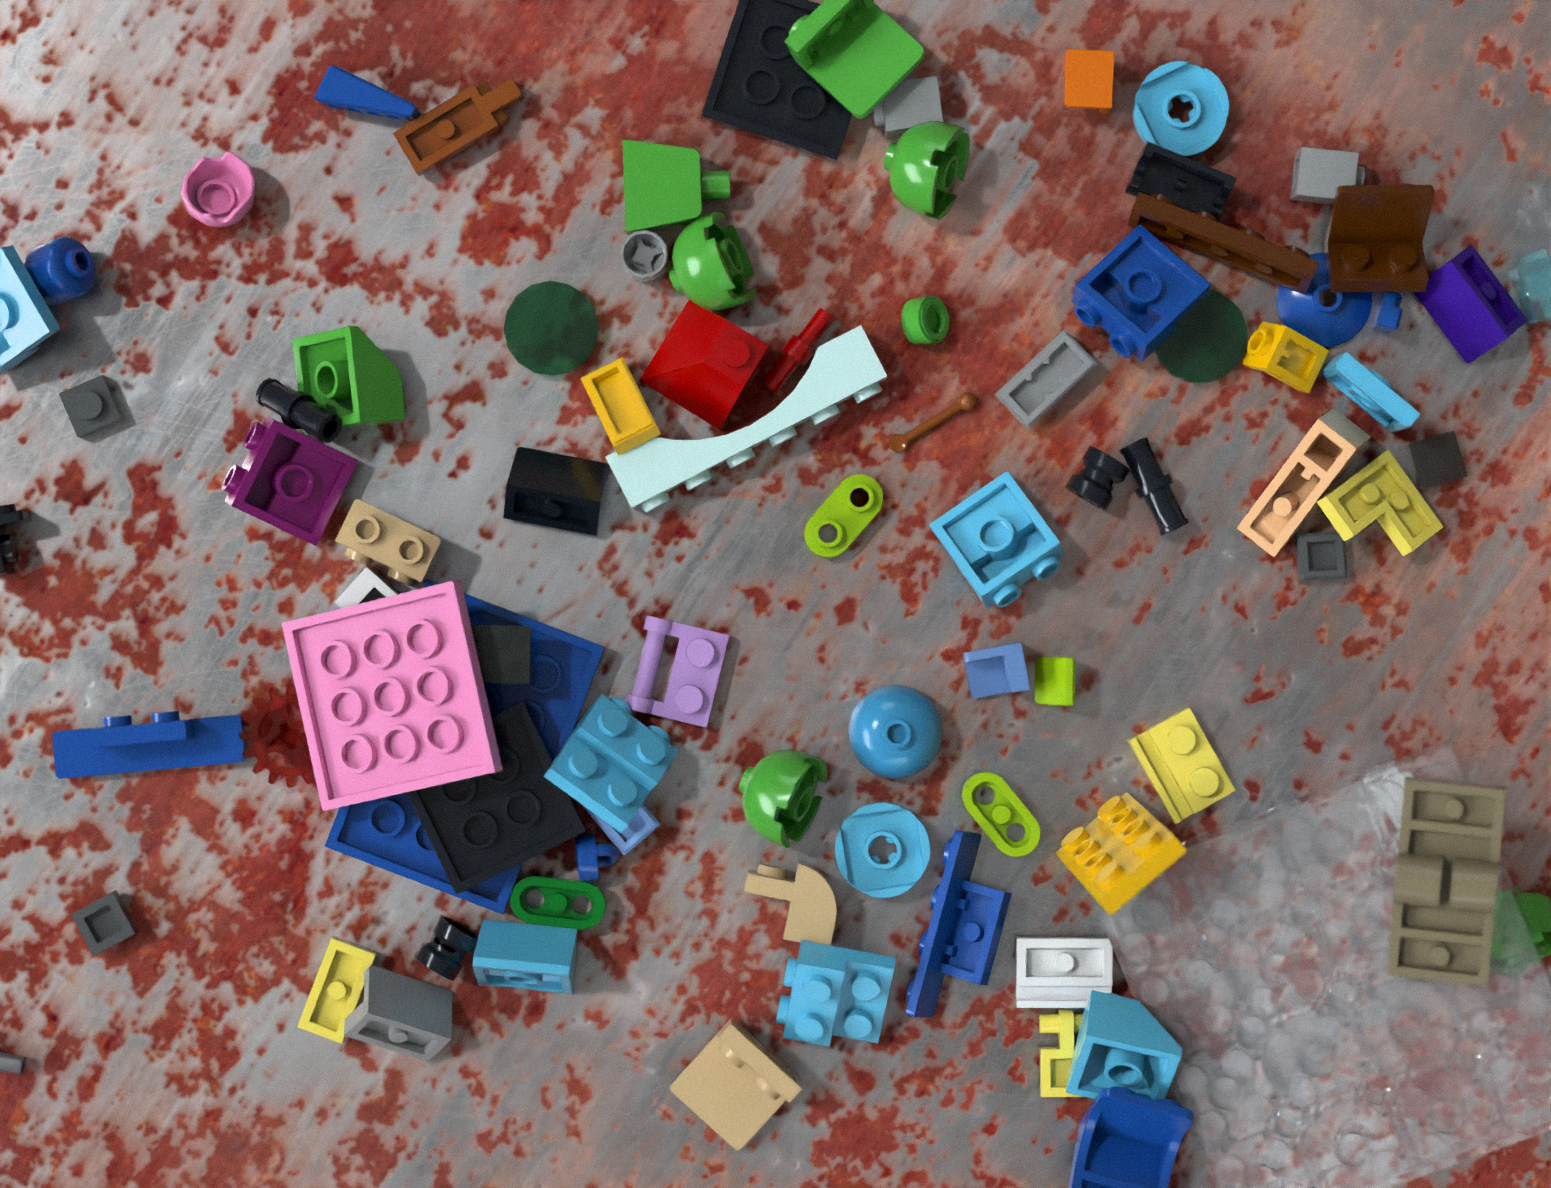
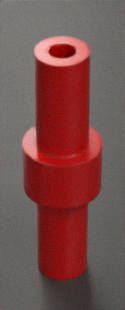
[762,308,835,394]

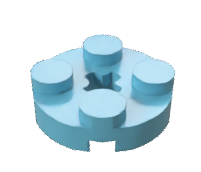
[1132,61,1229,158]
[835,801,930,898]

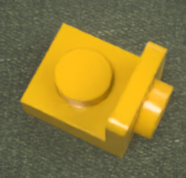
[1242,322,1329,393]

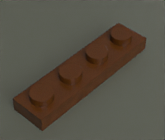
[1127,192,1319,294]

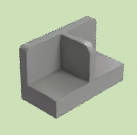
[344,965,452,1062]

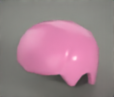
[181,152,256,227]

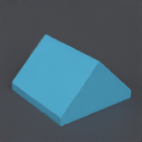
[472,919,578,994]

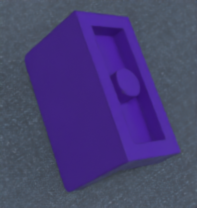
[1413,244,1528,363]

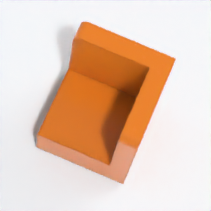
[1062,49,1115,115]

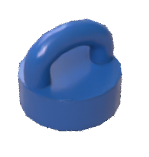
[575,833,620,882]

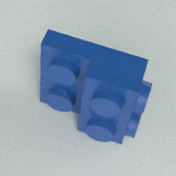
[1072,224,1211,362]

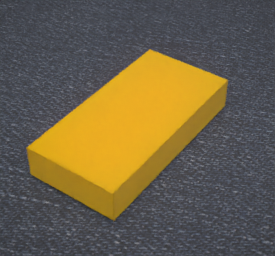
[581,357,661,456]

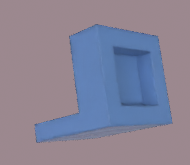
[962,642,1030,699]

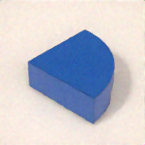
[1372,292,1405,334]

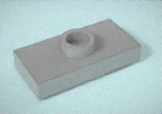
[995,329,1097,430]

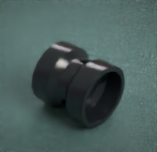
[1065,446,1130,511]
[414,915,478,981]

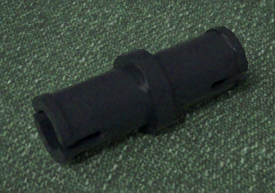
[256,378,342,443]
[1120,437,1189,536]

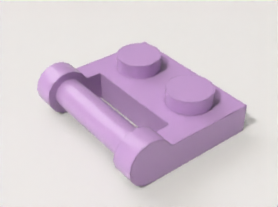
[625,615,730,728]

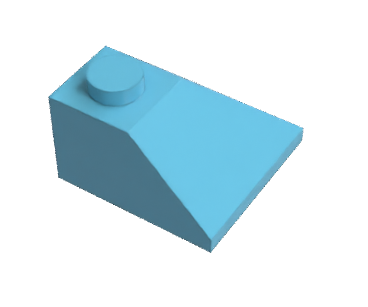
[1066,990,1182,1100]

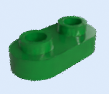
[510,875,606,930]

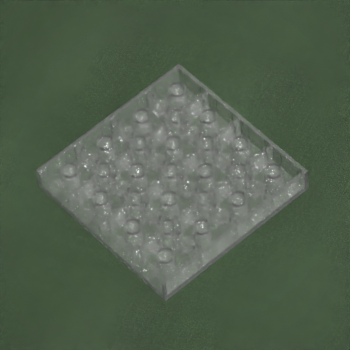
[1090,738,1551,1188]

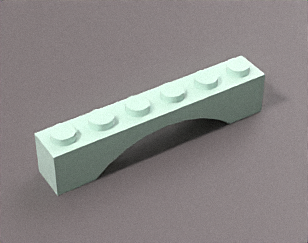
[605,325,887,513]

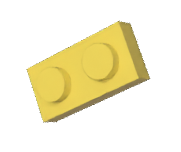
[297,936,378,1044]

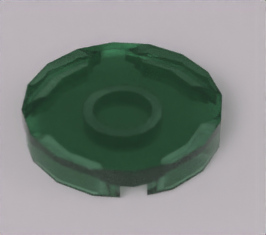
[504,281,599,377]
[1154,289,1247,384]

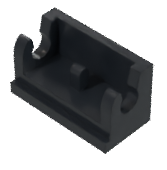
[1125,142,1237,220]

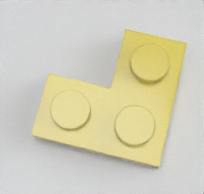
[1317,449,1443,556]

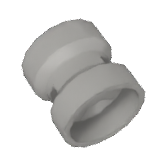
[620,230,669,283]

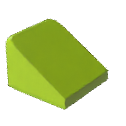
[1035,657,1075,705]

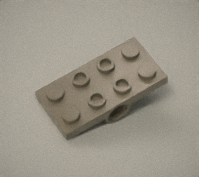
[1387,777,1507,987]

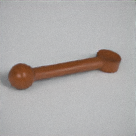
[889,392,977,453]

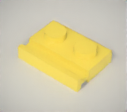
[1128,707,1236,824]

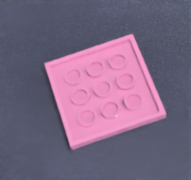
[282,580,503,811]

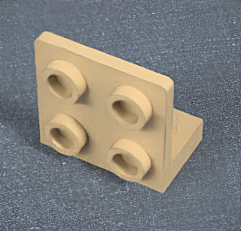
[670,1017,802,1151]

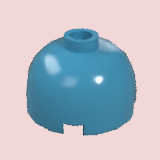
[848,684,943,779]

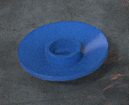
[1276,252,1372,347]

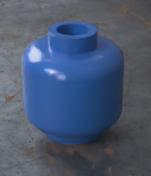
[24,237,96,305]

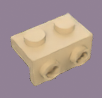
[335,499,442,587]

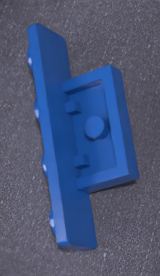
[52,711,246,779]
[906,829,1012,1018]

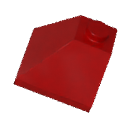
[639,300,770,430]

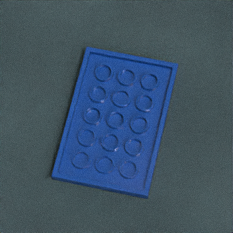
[325,579,606,915]

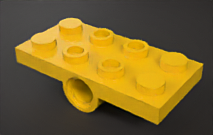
[1055,792,1187,916]

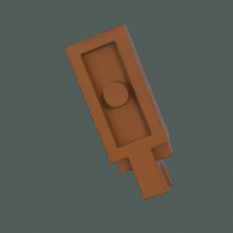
[393,78,525,176]

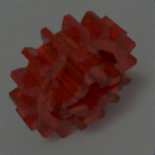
[239,684,315,788]

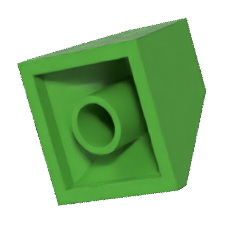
[292,326,406,433]

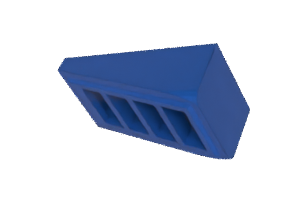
[314,65,421,122]

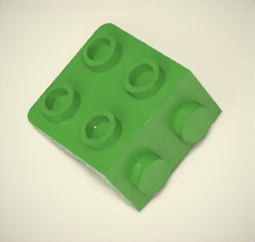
[784,0,925,119]

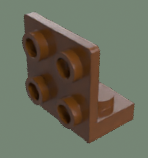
[1323,184,1435,293]

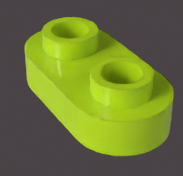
[804,474,883,558]
[962,771,1040,857]

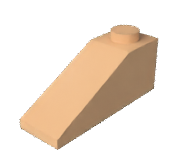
[1237,408,1371,557]

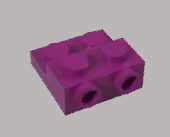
[222,416,358,546]

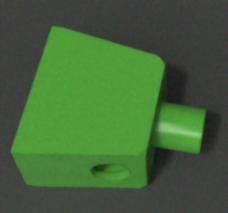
[622,140,731,236]

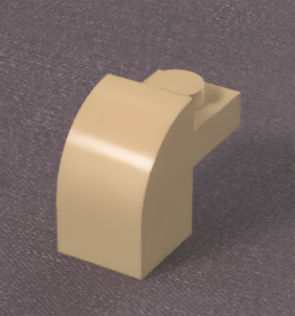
[744,860,837,945]

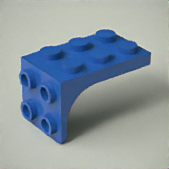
[1068,1087,1194,1188]

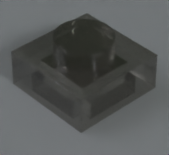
[1405,431,1467,490]

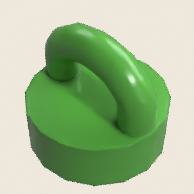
[901,296,949,345]

